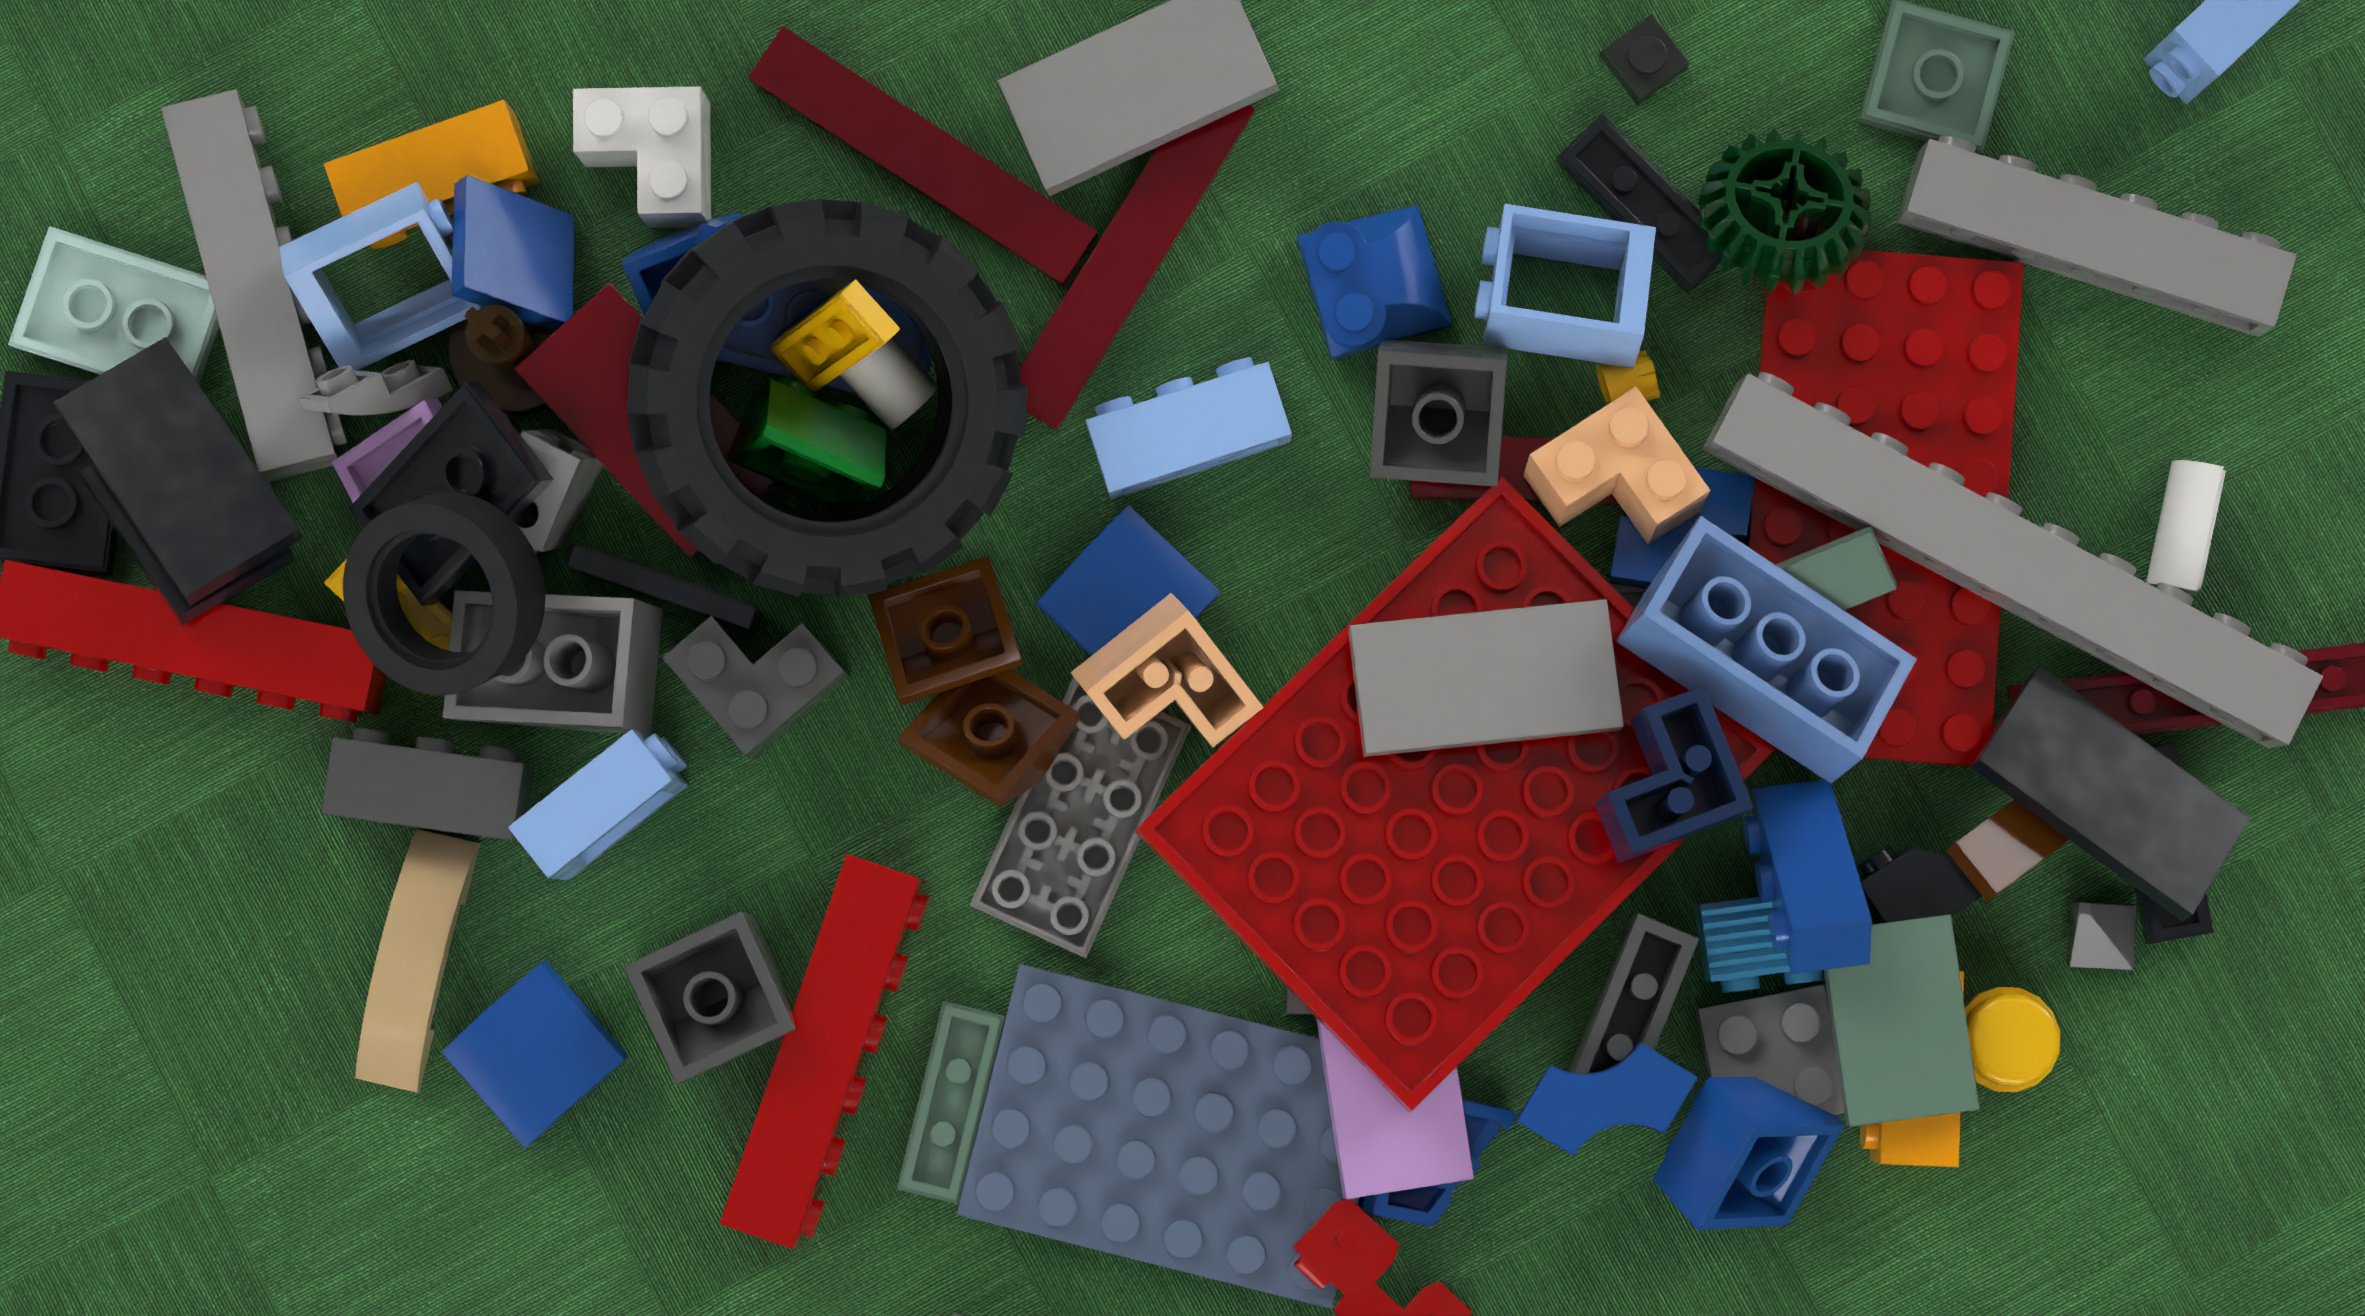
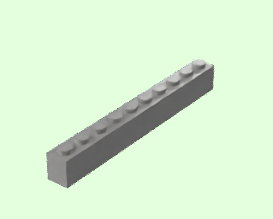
[1702,372,2323,748]

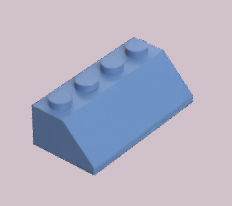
[1616,516,1917,784]

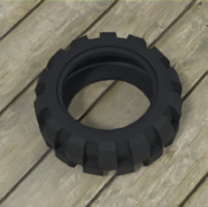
[625,199,1028,599]

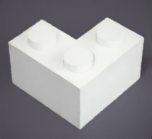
[573,86,711,228]

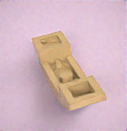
[355,829,480,1093]

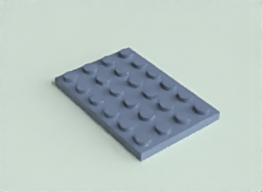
[956,964,1359,1309]

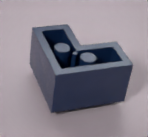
[1594,686,1754,864]

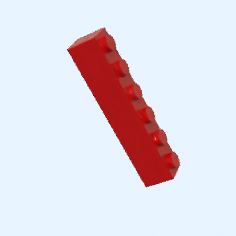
[0,560,386,723]
[719,854,930,1249]

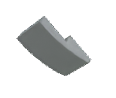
[298,360,453,415]

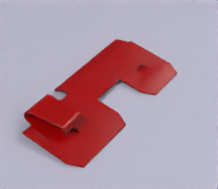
[1292,1199,1472,1316]

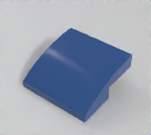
[1036,505,1221,657]
[441,960,629,1148]

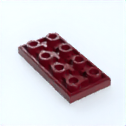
[514,282,774,558]

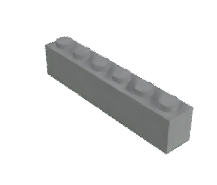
[161,89,347,482]
[1896,136,2297,337]

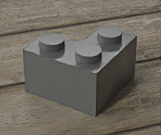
[662,616,850,759]

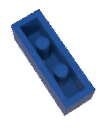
[1742,779,1872,974]

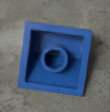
[1652,1077,1845,1230]

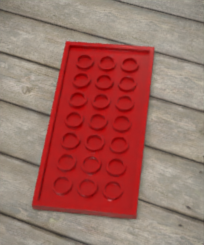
[1746,250,2024,768]

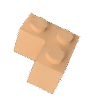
[1523,387,1710,545]
[1070,593,1264,748]

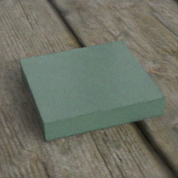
[1858,0,2015,154]

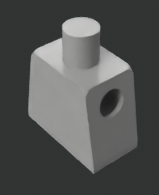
[514,429,604,554]

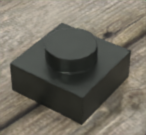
[1600,14,1690,106]

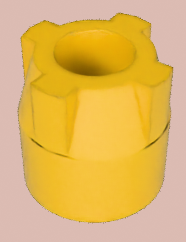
[1596,350,1660,405]

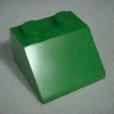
[727,378,886,510]

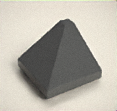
[2068,902,2136,970]

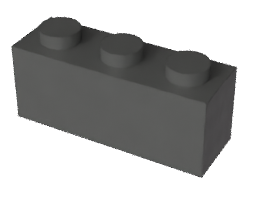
[321,728,535,842]
[1567,914,1699,1074]

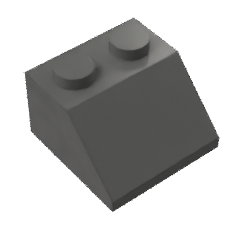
[1369,340,1508,487]
[624,911,797,1085]

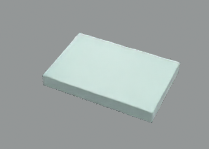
[8,226,219,384]

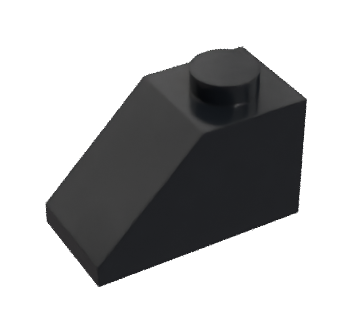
[1857,845,1982,924]

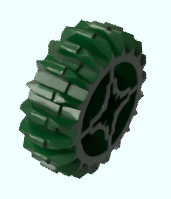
[1698,128,1872,295]

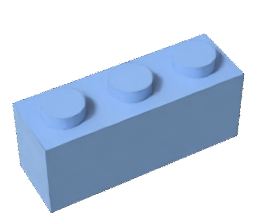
[1086,357,1292,500]

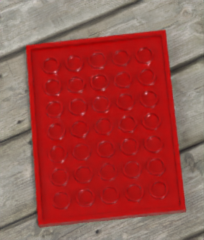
[1135,477,1775,1112]

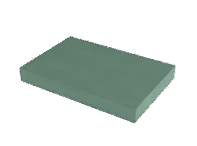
[1824,914,1980,1127]

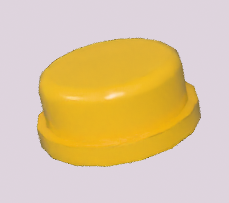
[1964,987,2060,1092]

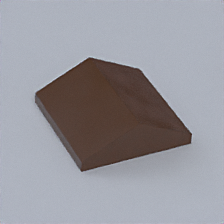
[868,556,1023,705]
[898,670,1080,808]

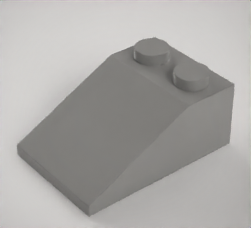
[443,590,662,735]

